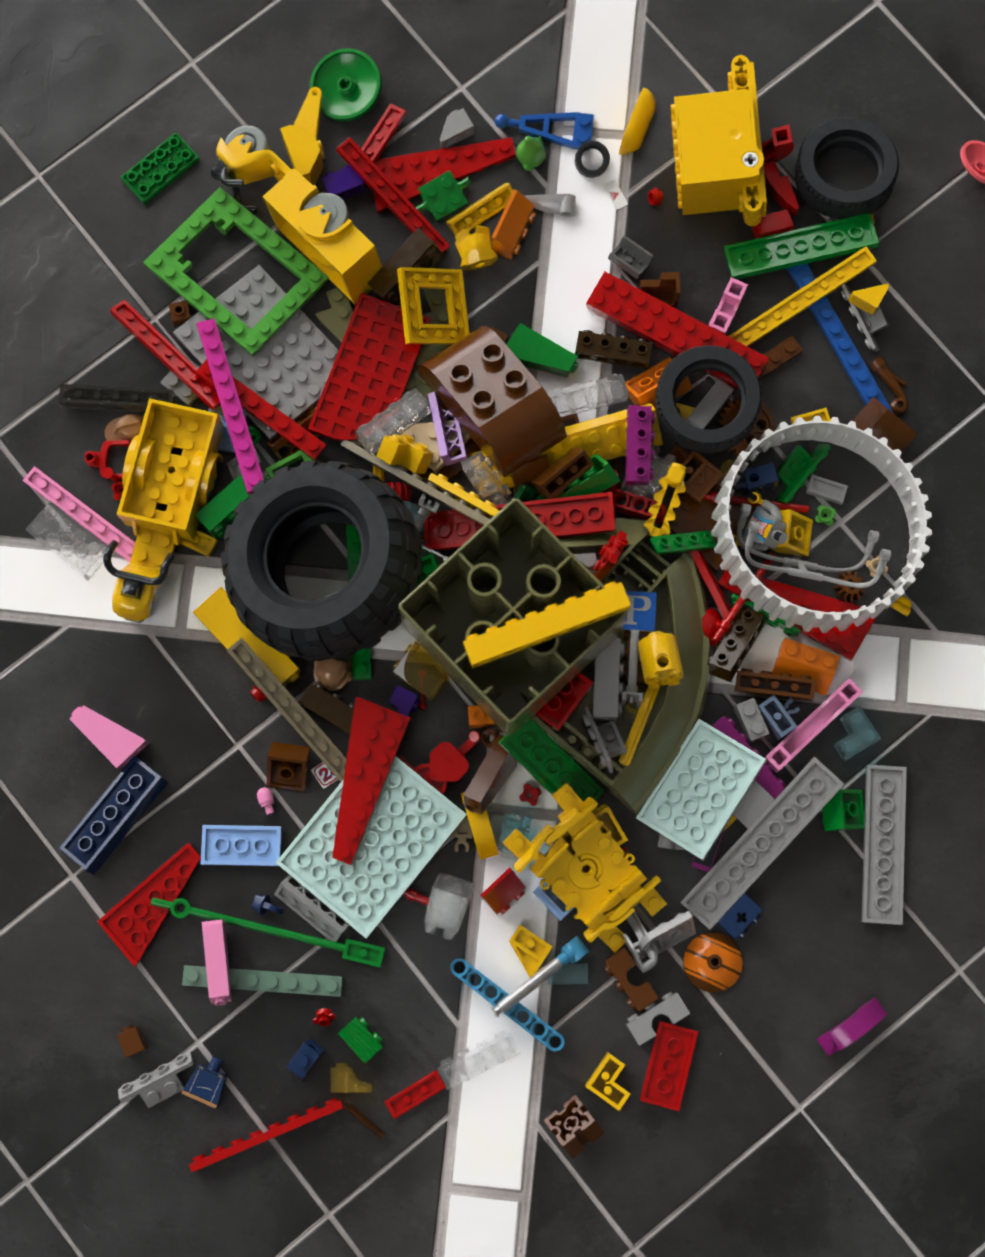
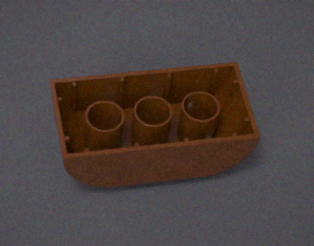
[418,326,567,478]

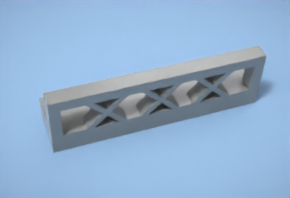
[274,875,350,942]

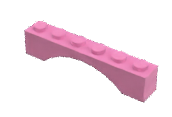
[764,678,863,773]

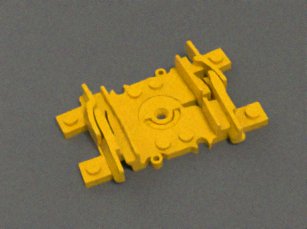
[502,783,667,953]

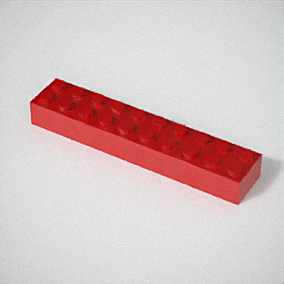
[586,271,769,390]

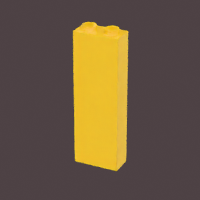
[193,587,301,687]

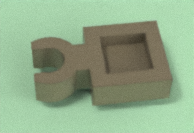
[452,818,473,852]

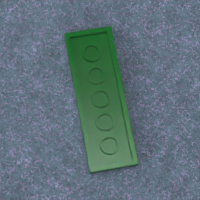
[498,719,604,802]

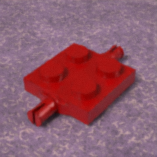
[593,530,628,581]

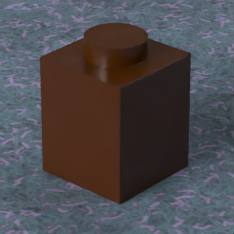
[117,1025,148,1058]

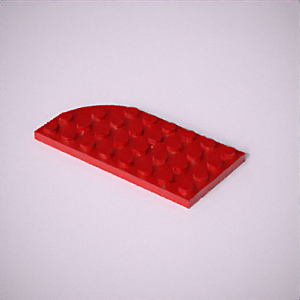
[308,293,431,442]

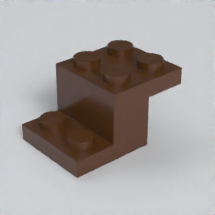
[654,445,724,504]

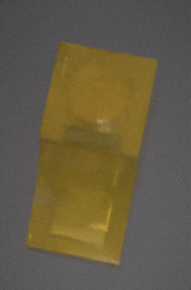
[331,1063,372,1093]

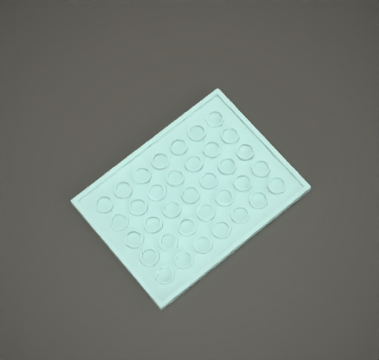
[276,756,467,939]

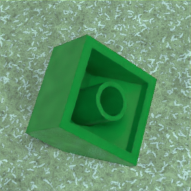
[822,789,865,831]

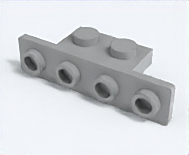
[841,284,889,352]
[582,706,627,773]
[118,1052,193,1108]

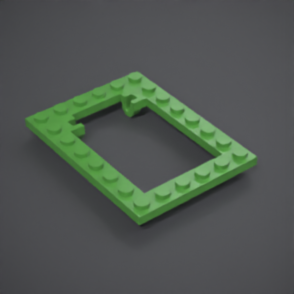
[143,187,329,357]

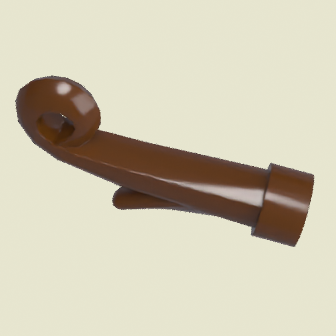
[869,356,908,414]

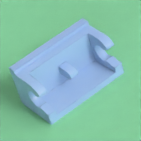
[533,882,575,921]

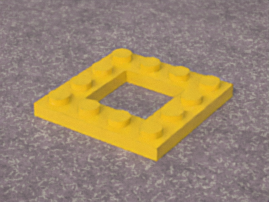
[397,267,469,345]

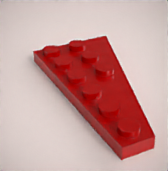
[97,843,201,967]

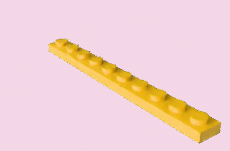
[729,246,877,347]

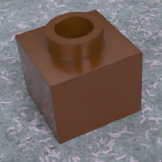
[169,301,192,327]

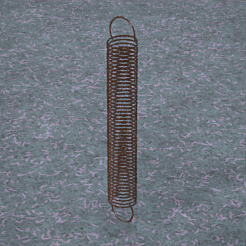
[345,1102,389,1141]

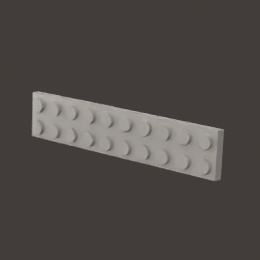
[680,757,844,930]

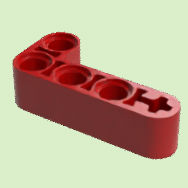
[601,469,667,524]

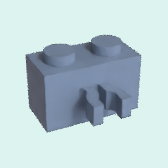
[758,695,800,741]

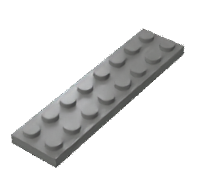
[861,764,907,925]

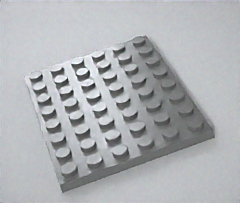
[173,265,338,441]

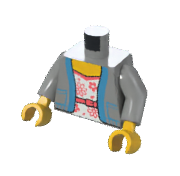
[732,492,787,552]

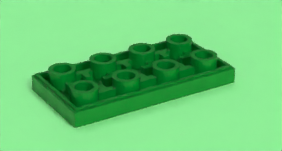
[120,132,200,205]

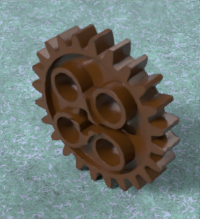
[716,398,777,456]

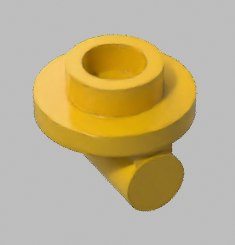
[890,596,912,616]

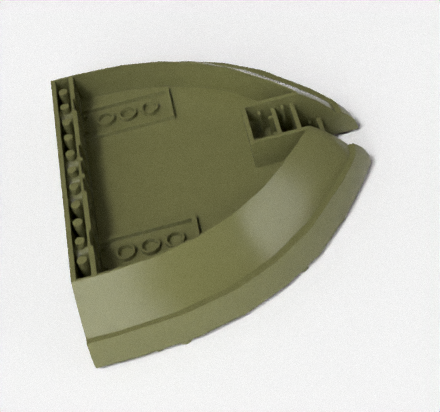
[531,517,714,815]

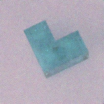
[834,706,881,761]

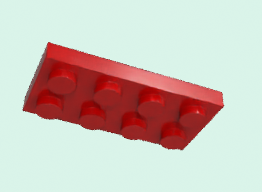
[639,1021,698,1111]

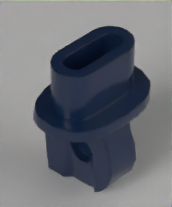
[251,894,284,915]

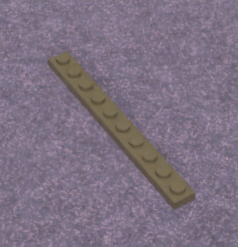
[341,440,493,526]
[227,638,347,782]

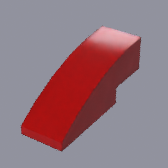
[764,161,799,217]

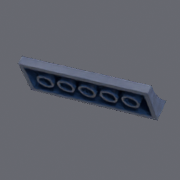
[60,755,169,875]

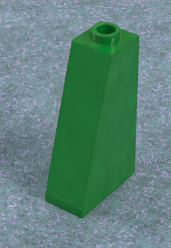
[506,323,579,377]

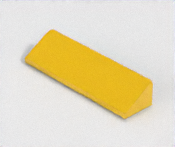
[446,183,513,236]

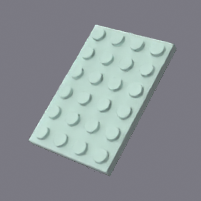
[636,719,767,861]

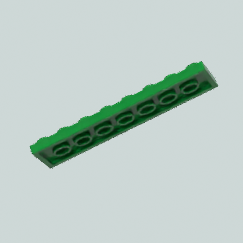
[724,213,879,280]

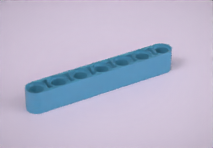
[451,958,564,1051]

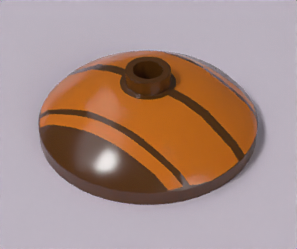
[683,932,743,993]

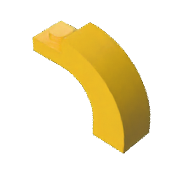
[461,792,499,860]

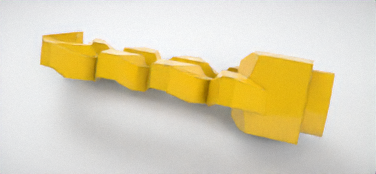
[643,463,686,537]

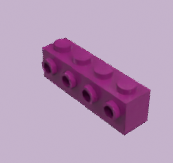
[625,405,655,486]

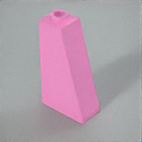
[70,705,149,771]
[202,920,231,1006]

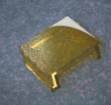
[393,641,450,701]

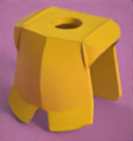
[455,226,498,271]

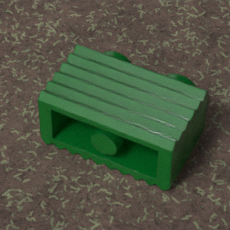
[338,1017,384,1064]

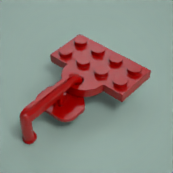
[398,731,482,795]

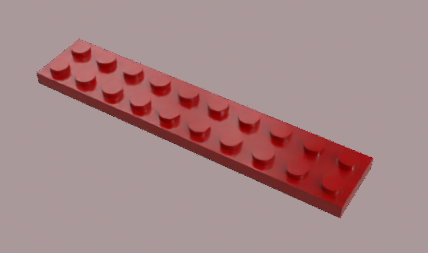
[424,492,616,551]

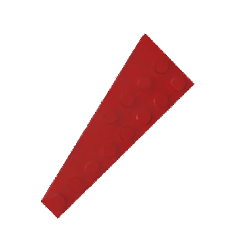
[374,137,515,213]
[718,570,876,662]
[332,697,411,865]

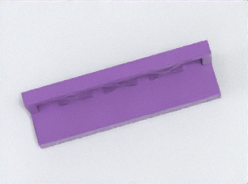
[428,392,468,466]

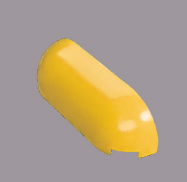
[619,87,656,155]

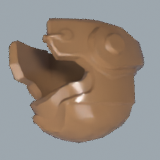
[314,658,353,691]

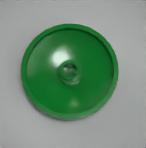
[310,48,382,122]

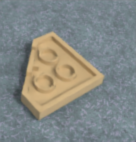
[399,420,471,474]

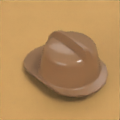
[105,414,144,447]

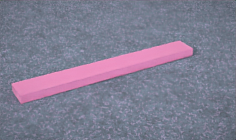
[22,466,135,563]

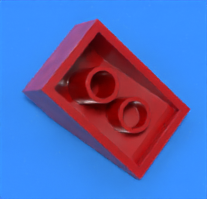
[535,673,594,731]
[480,867,526,915]

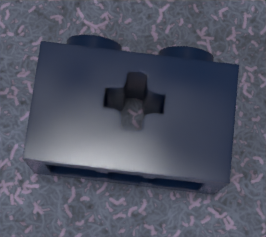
[716,893,762,939]

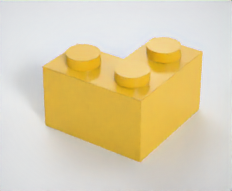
[376,434,434,474]
[585,1052,630,1111]

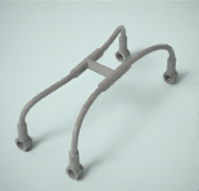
[737,503,891,588]

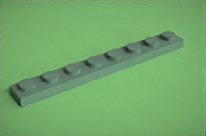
[182,965,343,997]

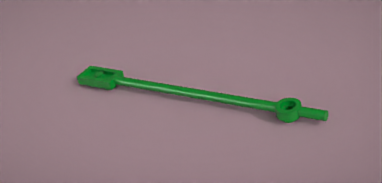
[151,897,385,968]

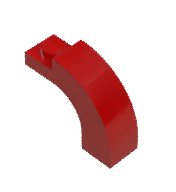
[761,124,794,164]

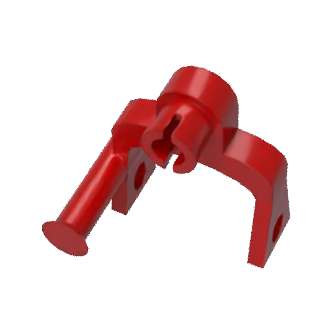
[84,440,131,483]

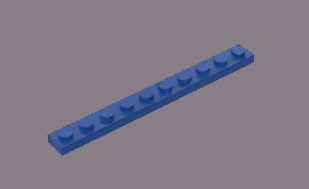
[786,264,893,412]

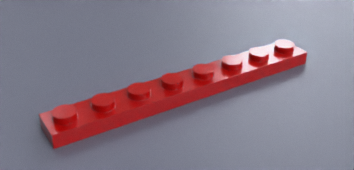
[336,137,450,253]
[110,299,221,411]
[196,359,327,461]
[189,1098,345,1172]

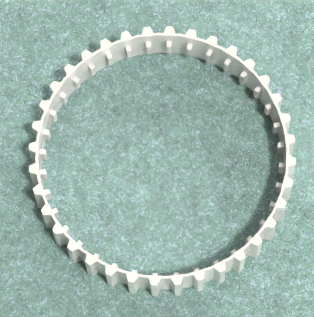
[711,416,932,633]

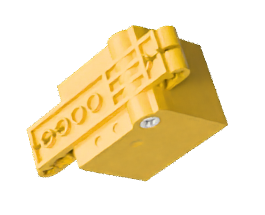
[671,55,767,226]

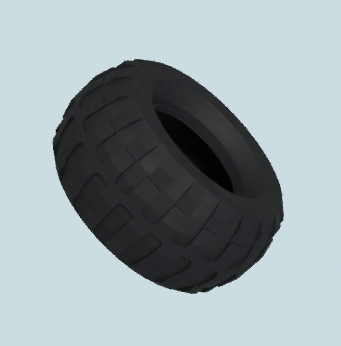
[221,461,422,661]

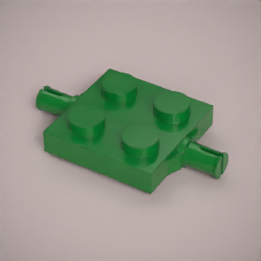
[415,170,471,221]

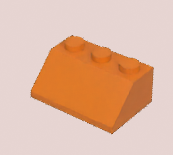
[491,189,536,260]
[622,357,692,409]
[772,638,840,696]

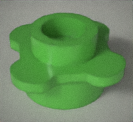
[815,505,836,526]

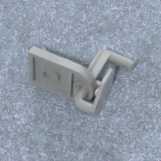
[609,911,696,973]

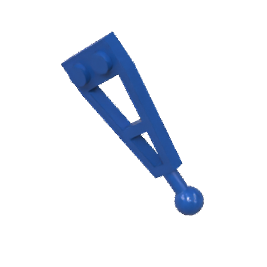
[494,112,594,151]

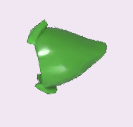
[516,136,546,171]

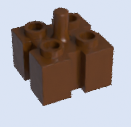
[544,1095,604,1159]

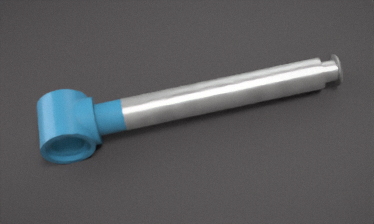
[491,935,589,1017]

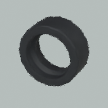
[574,141,610,178]

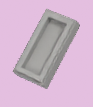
[806,474,848,505]

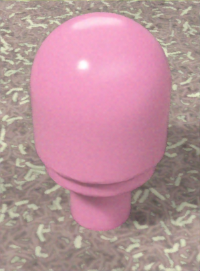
[257,787,274,815]

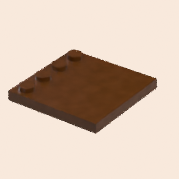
[668,476,756,572]

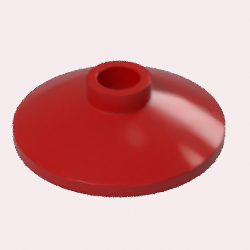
[702,608,725,647]

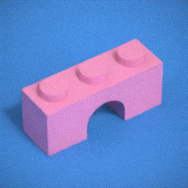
[708,277,748,335]

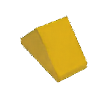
[848,283,889,315]

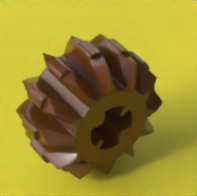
[833,570,866,603]

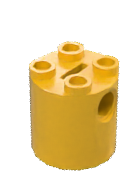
[637,631,684,689]

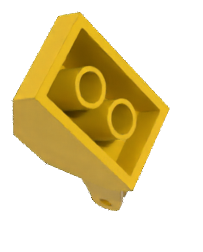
[280,87,325,185]

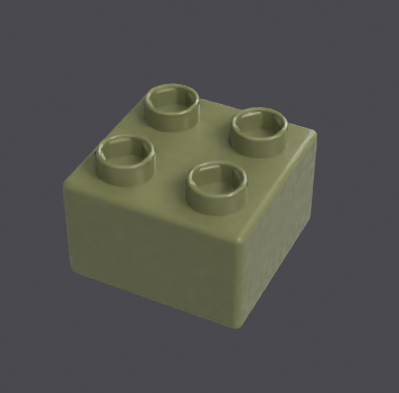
[399,499,628,736]

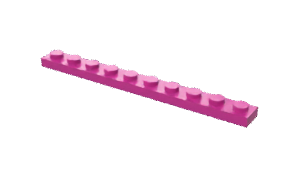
[196,318,264,495]

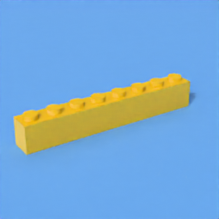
[463,581,631,669]

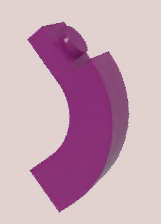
[817,998,887,1056]

